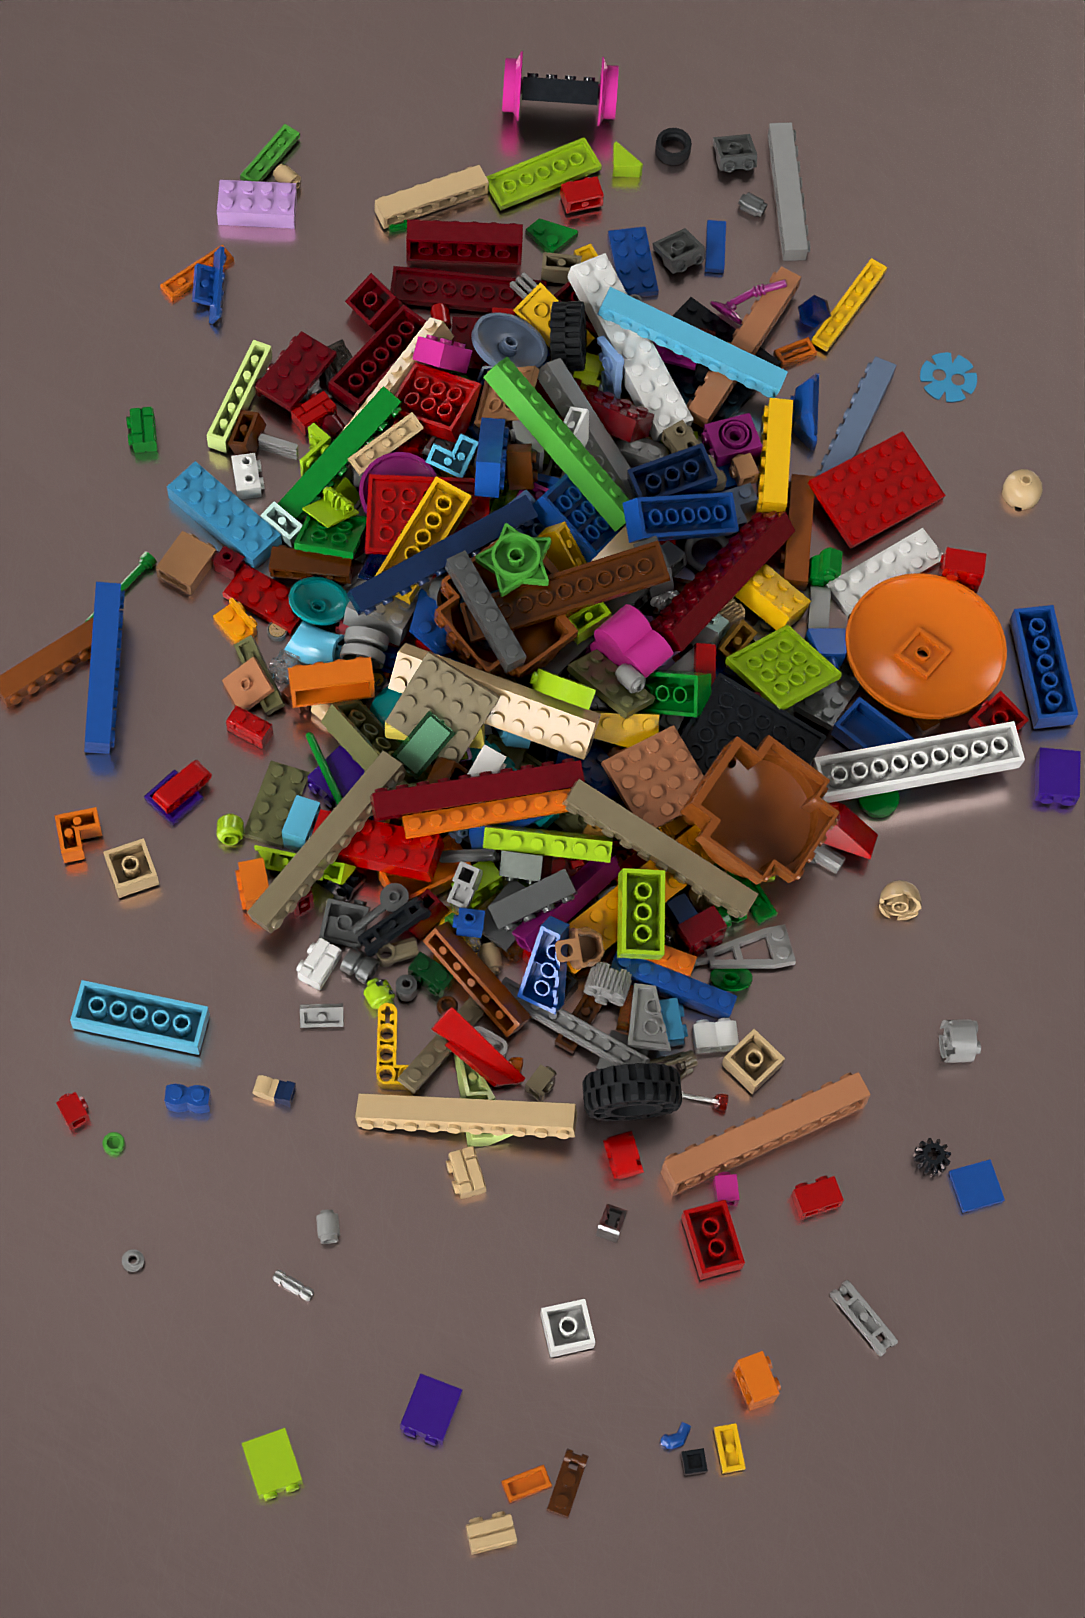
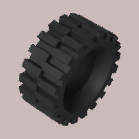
[550,301,587,371]

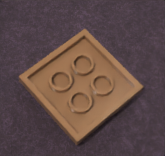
[474,366,540,428]

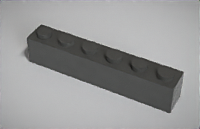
[445,550,526,673]

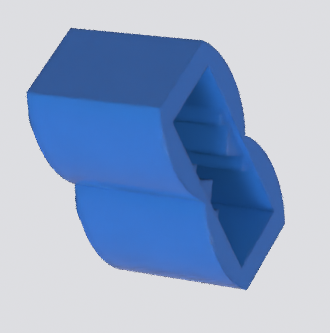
[164,1084,212,1114]

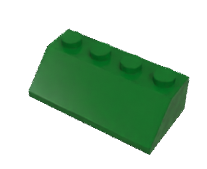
[639,669,711,717]

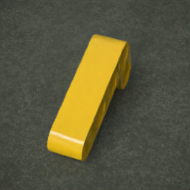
[376,1003,409,1090]

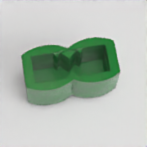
[808,547,843,587]

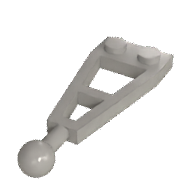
[693,924,796,969]

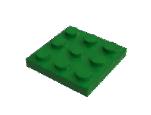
[294,514,367,559]

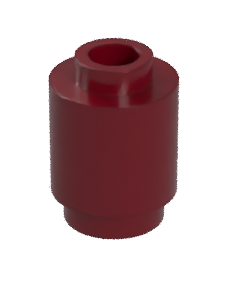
[322,414,346,441]

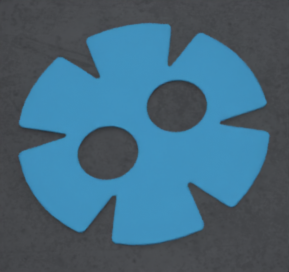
[920,352,977,402]

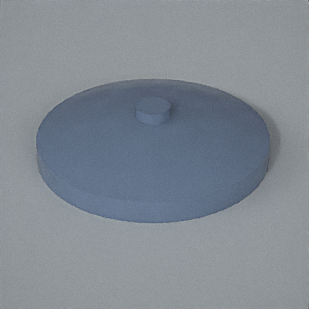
[471,313,547,369]

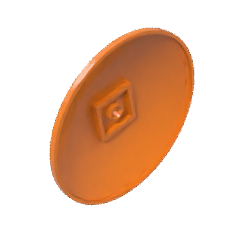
[845,573,1007,719]

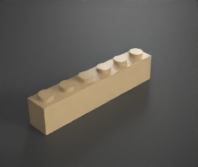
[375,165,489,229]

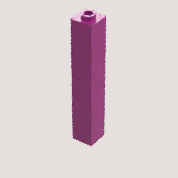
[512,854,621,953]

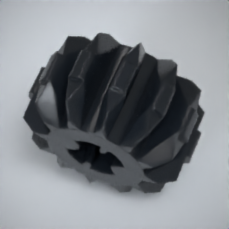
[914,1138,951,1175]

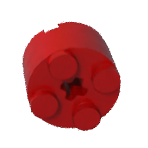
[603,1130,644,1180]

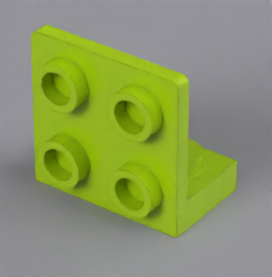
[300,423,331,477]

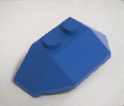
[790,373,820,451]

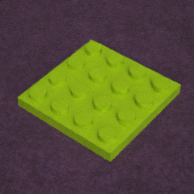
[725,624,842,710]

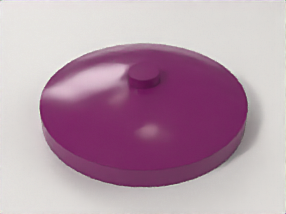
[359,452,437,514]

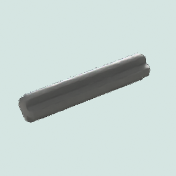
[439,849,498,863]

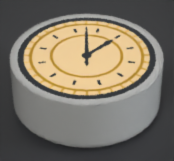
[267,622,287,641]

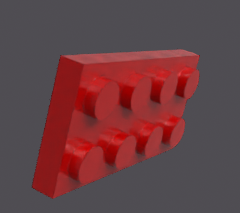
[223,564,302,634]

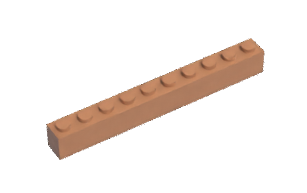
[686,266,801,428]

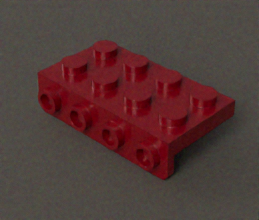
[255,331,337,412]

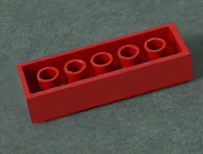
[311,809,444,883]

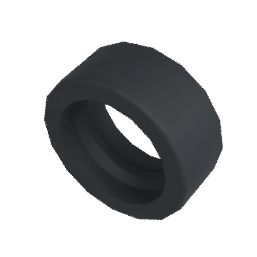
[655,128,692,165]

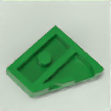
[525,218,578,253]

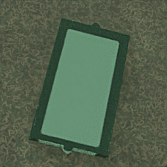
[392,710,456,780]

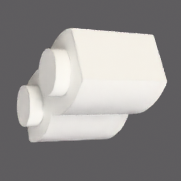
[692,1018,739,1054]

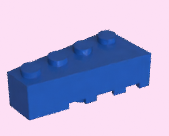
[517,916,570,1014]

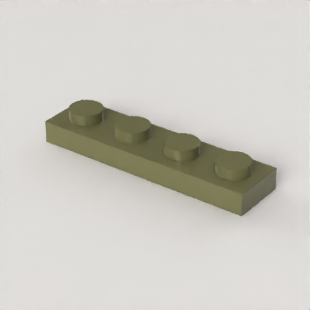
[234,635,286,715]

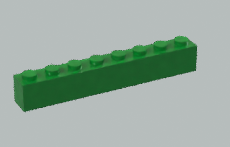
[278,386,402,522]

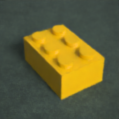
[735,564,811,630]

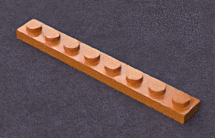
[402,788,570,839]

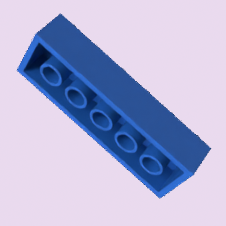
[622,492,739,543]
[1010,605,1078,729]

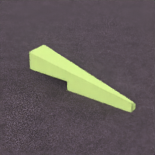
[454,1054,513,1147]

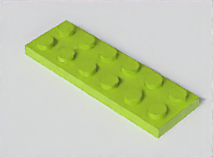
[486,137,602,211]

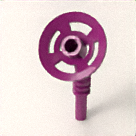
[710,279,787,325]

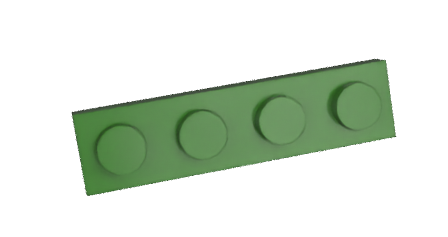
[240,124,300,182]

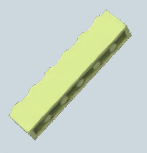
[207,340,273,453]

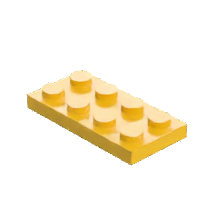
[513,282,596,348]

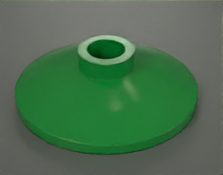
[710,969,753,992]

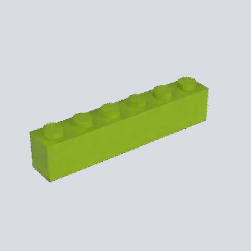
[483,824,614,863]

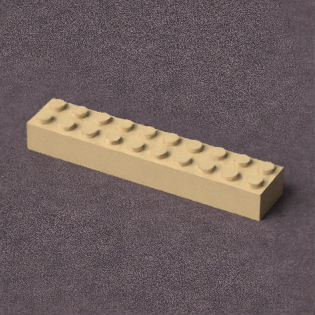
[388,643,601,760]

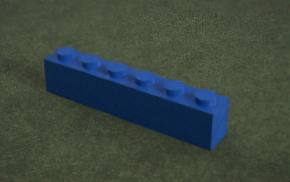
[609,951,737,1019]

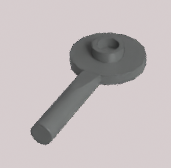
[350,883,410,934]

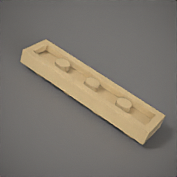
[348,412,424,476]

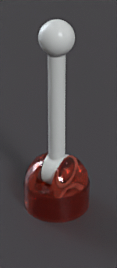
[682,1091,729,1112]

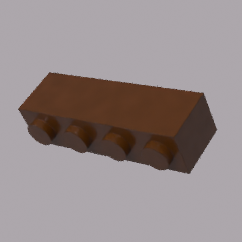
[269,545,354,584]

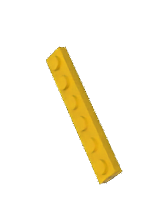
[811,258,887,352]

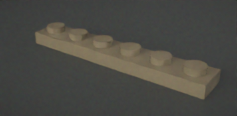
[397,997,486,1094]

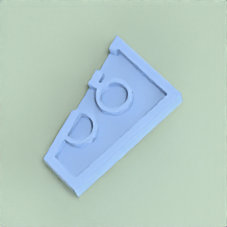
[597,335,624,399]

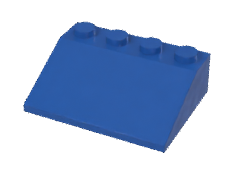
[532,474,624,563]

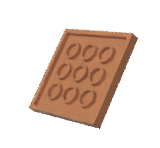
[601,725,704,828]

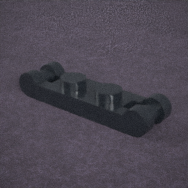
[358,896,431,957]

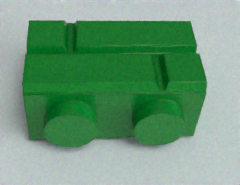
[126,407,158,453]

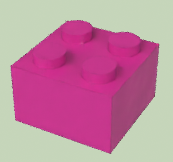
[413,334,472,374]

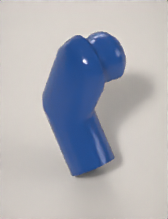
[660,1422,691,1449]

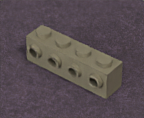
[661,419,727,494]

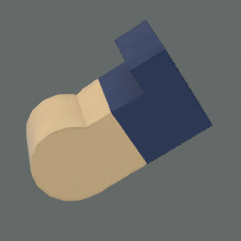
[252,1075,296,1107]

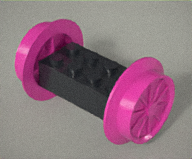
[502,51,619,126]

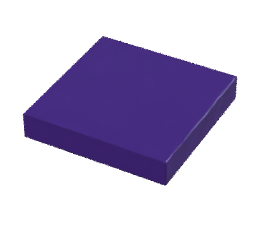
[144,769,204,826]

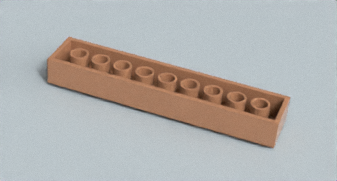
[661,1072,871,1196]

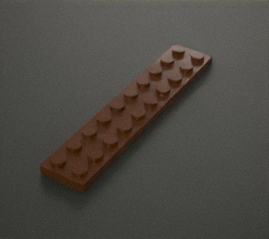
[460,540,671,644]

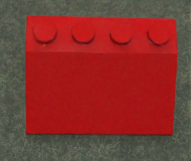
[391,362,482,443]

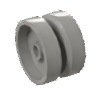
[339,626,390,670]

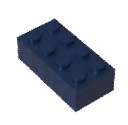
[627,443,717,498]

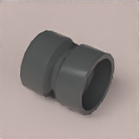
[340,946,380,985]

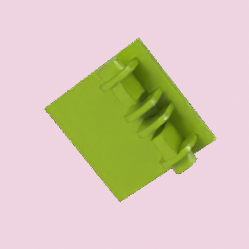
[302,487,359,528]

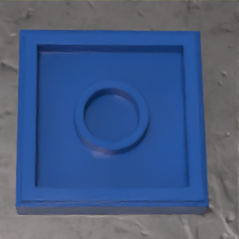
[948,1159,1005,1213]

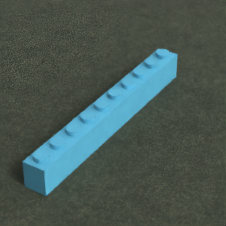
[597,287,788,398]

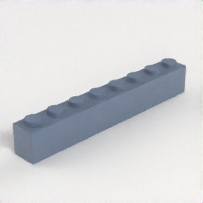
[815,356,897,476]

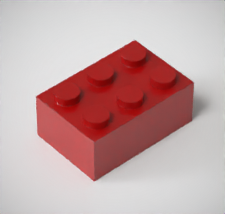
[681,1199,745,1280]

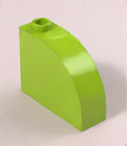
[530,668,596,710]

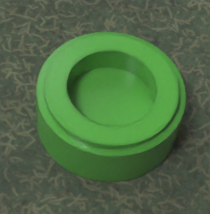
[103,1132,125,1155]

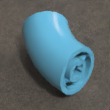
[283,620,346,665]

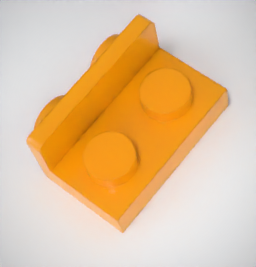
[213,598,258,644]

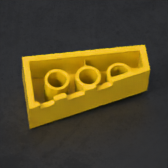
[594,711,659,748]

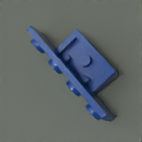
[192,246,226,324]

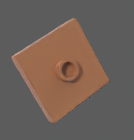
[222,657,275,711]

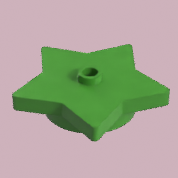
[475,523,552,597]

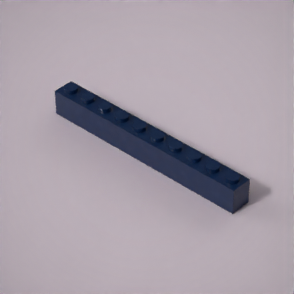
[347,495,538,616]

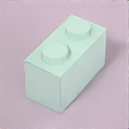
[260,502,302,548]

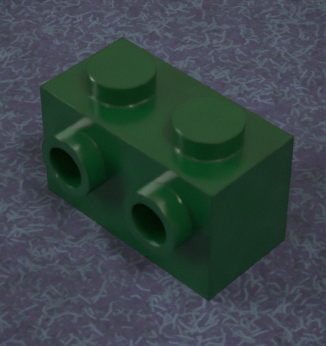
[408,952,455,998]

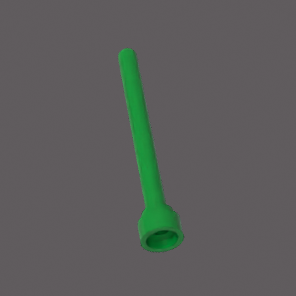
[85,552,157,622]
[306,732,343,805]

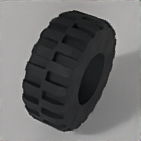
[582,1063,682,1121]

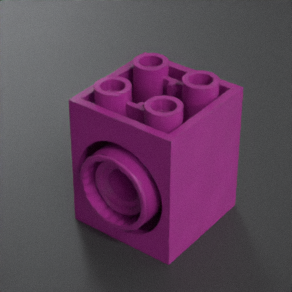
[701,413,762,467]

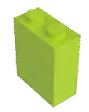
[242,1428,303,1501]

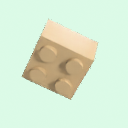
[103,838,159,898]
[722,1029,785,1095]

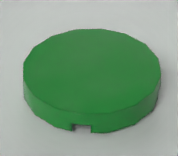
[858,790,900,818]

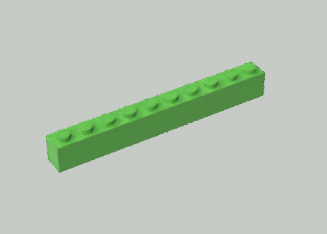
[483,357,629,532]

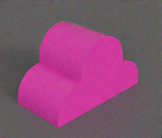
[590,604,674,678]

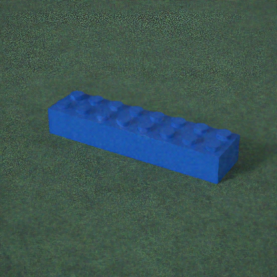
[84,582,125,754]

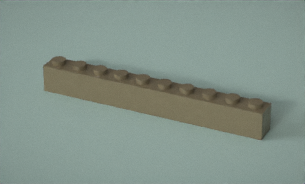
[247,751,406,934]
[562,779,758,918]

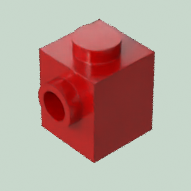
[56,1092,90,1130]

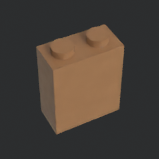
[156,531,217,595]

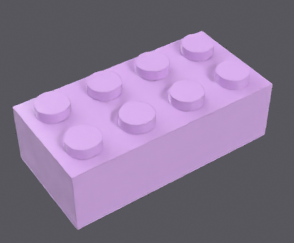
[217,180,297,229]

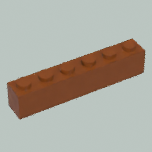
[779,474,816,591]
[0,618,93,708]
[423,921,532,1037]

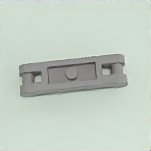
[829,1280,898,1357]

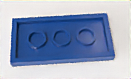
[608,227,659,297]

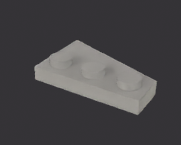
[627,983,671,1052]

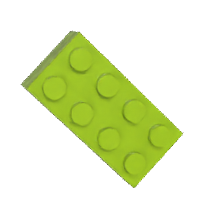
[617,868,665,960]

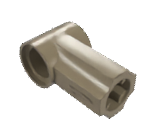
[376,937,419,968]

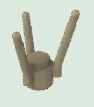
[649,1050,698,1080]

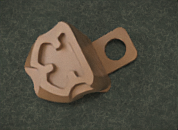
[555,927,605,970]

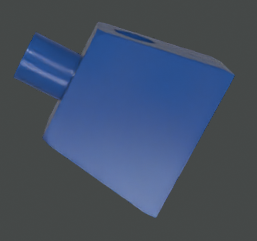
[804,628,847,670]

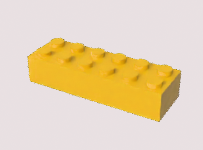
[756,398,793,513]
[374,476,472,605]

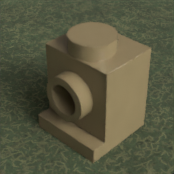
[525,1064,557,1102]

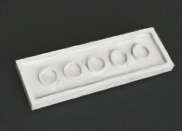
[825,528,943,618]

